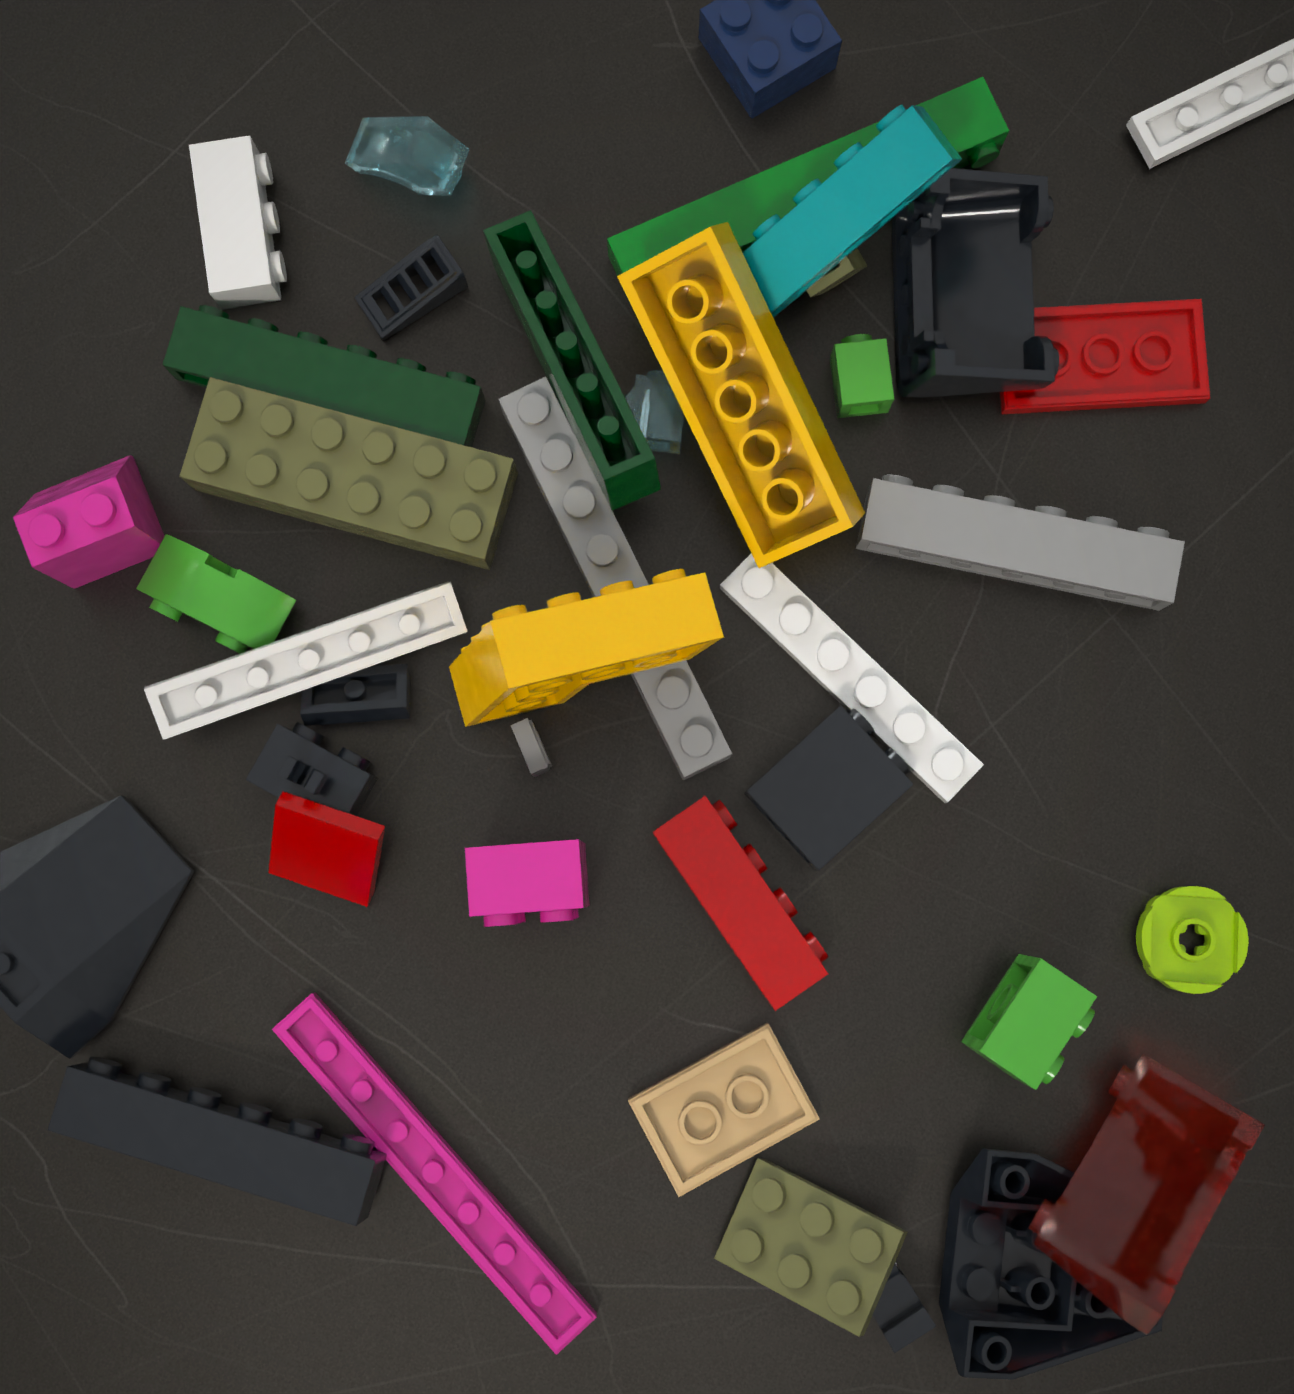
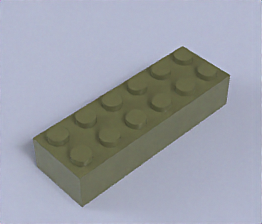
[179,377,518,570]

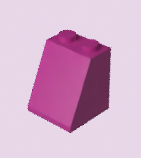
[13,455,164,589]

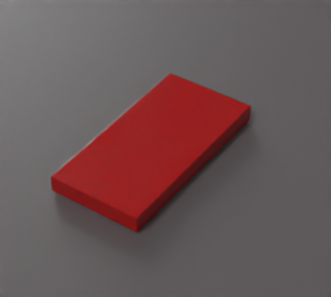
[1000,299,1210,414]

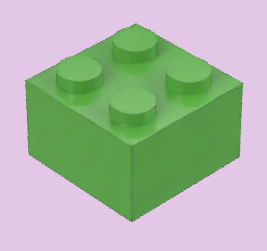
[961,954,1097,1090]

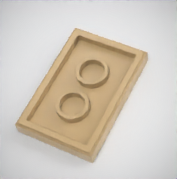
[628,1022,820,1197]

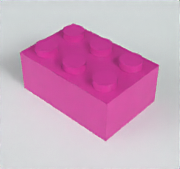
[465,839,590,927]

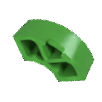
[136,534,296,654]

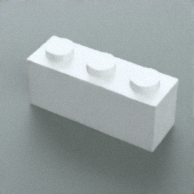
[189,136,287,310]

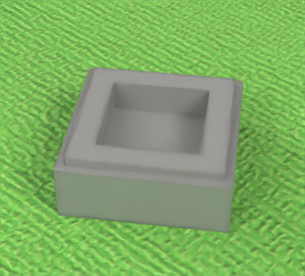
[510,718,552,777]

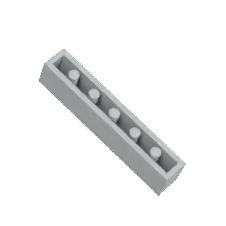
[855,474,1185,611]

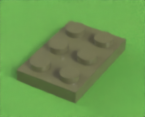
[714,1158,908,1337]

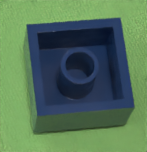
[698,0,842,119]

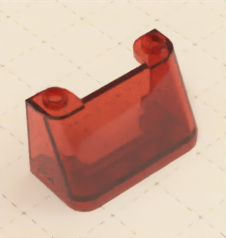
[1029,1054,1265,1335]

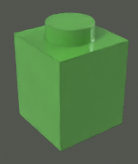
[830,334,894,418]

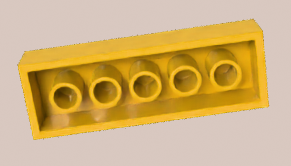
[617,222,865,568]

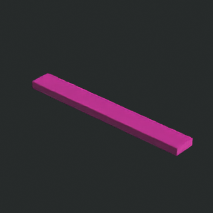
[272,992,597,1355]

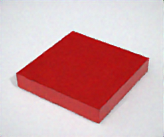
[268,791,385,907]

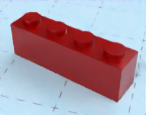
[652,796,829,1011]

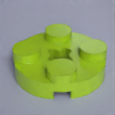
[1136,886,1249,994]

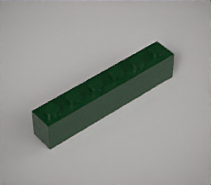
[483,210,661,511]
[162,305,486,447]

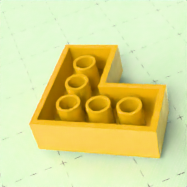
[449,569,724,727]

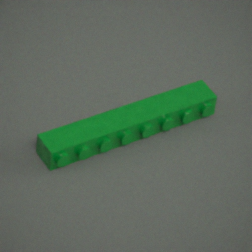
[607,77,1009,310]

